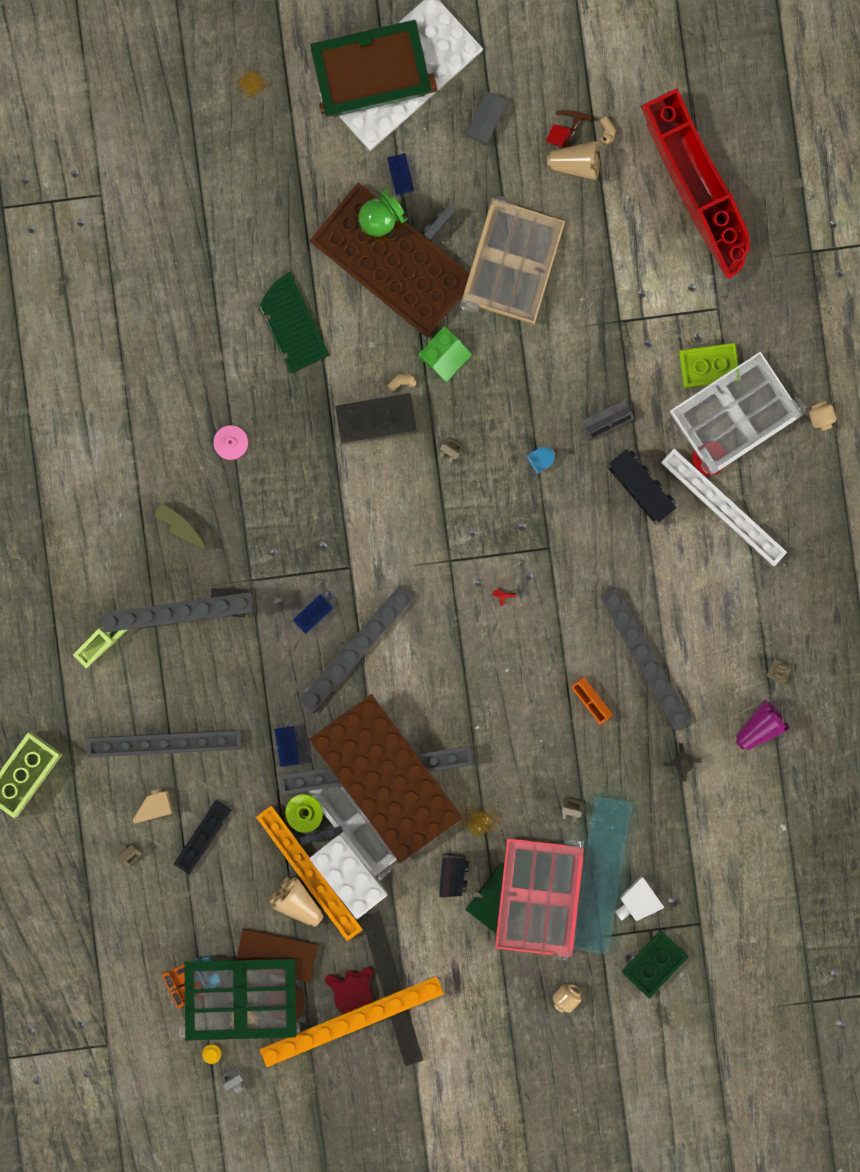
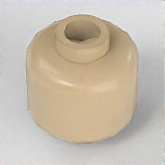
[809,401,837,431]
[553,984,581,1013]

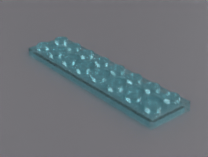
[573,796,633,955]

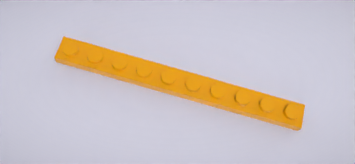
[259,975,444,1067]

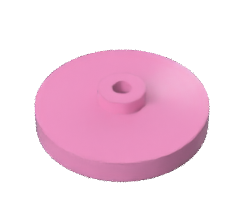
[214,425,248,460]

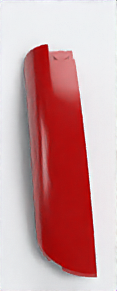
[640,88,750,279]

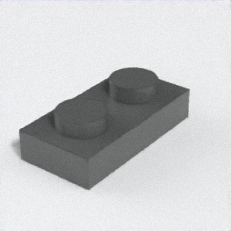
[424,206,455,242]

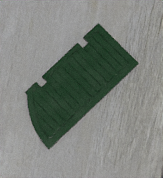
[258,272,330,374]
[465,850,556,934]

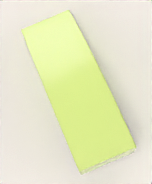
[73,627,127,668]

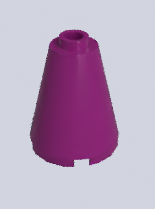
[736,699,790,750]

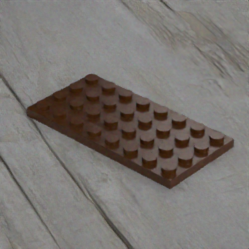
[310,183,469,338]
[309,693,463,863]

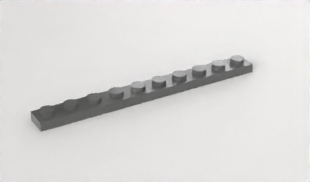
[279,746,473,795]

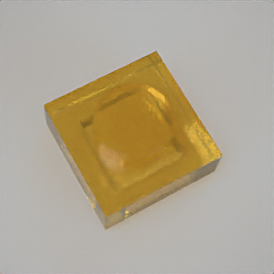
[238,70,265,98]

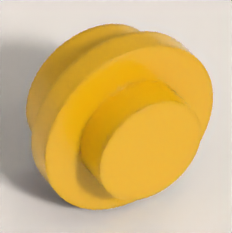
[202,1044,221,1064]

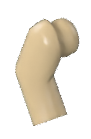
[387,374,416,392]

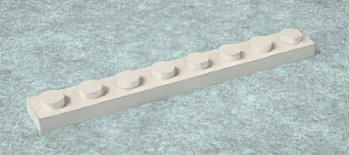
[661,449,787,567]

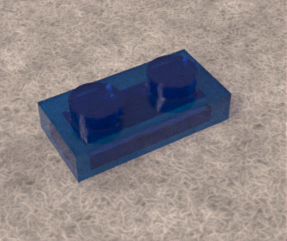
[387,153,414,196]
[293,594,333,634]
[274,726,300,767]

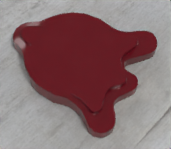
[325,967,373,1014]

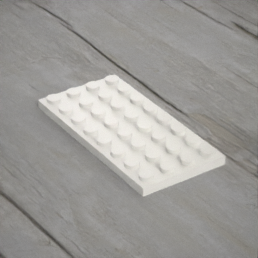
[319,0,483,151]

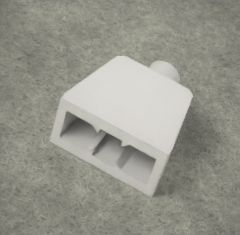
[615,876,664,921]

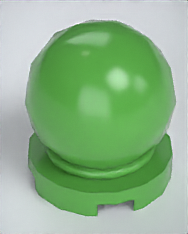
[358,188,408,237]

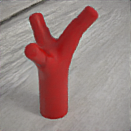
[493,588,516,606]

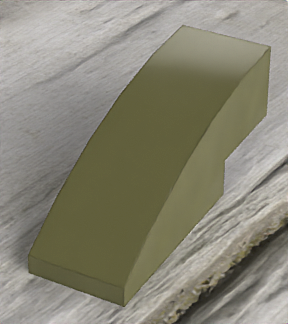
[154,503,206,550]

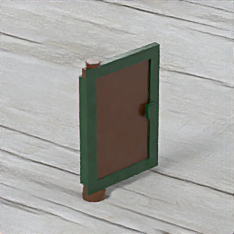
[310,19,438,118]

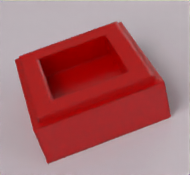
[546,124,572,148]

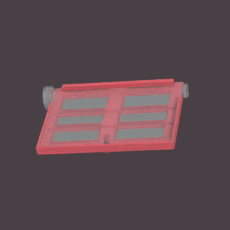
[495,838,585,961]

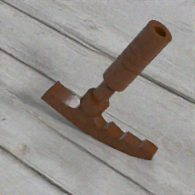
[556,110,592,149]

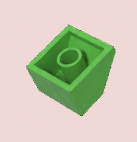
[418,326,472,383]

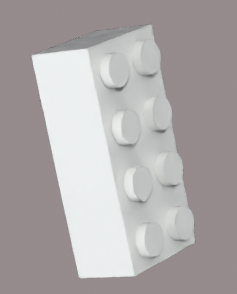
[309,834,388,919]

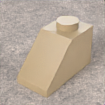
[133,788,173,824]

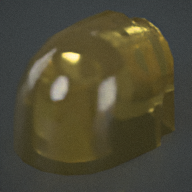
[468,811,493,836]

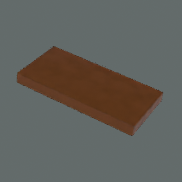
[236,928,318,983]

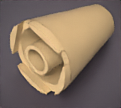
[547,141,600,180]

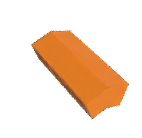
[571,677,613,725]

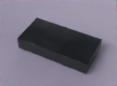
[300,826,343,845]

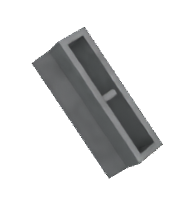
[582,400,634,440]

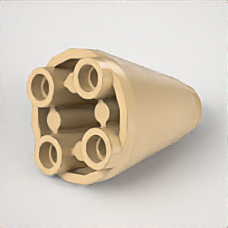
[269,877,323,927]

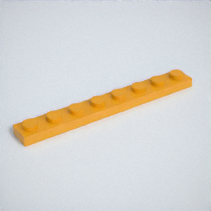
[256,805,363,941]

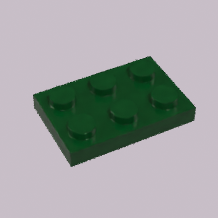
[621,929,689,999]

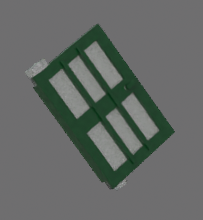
[179,959,300,1041]

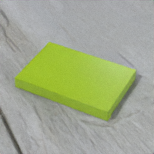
[678,343,741,389]

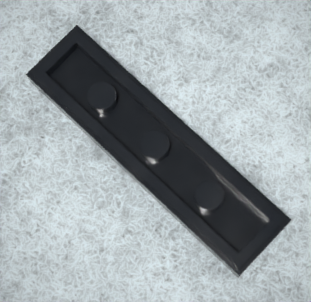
[174,800,232,875]

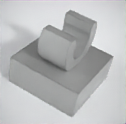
[221,1067,243,1093]

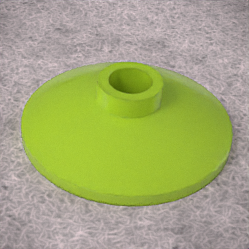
[285,794,323,833]

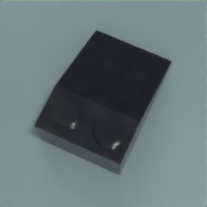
[439,854,469,898]

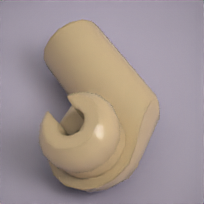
[600,116,616,145]

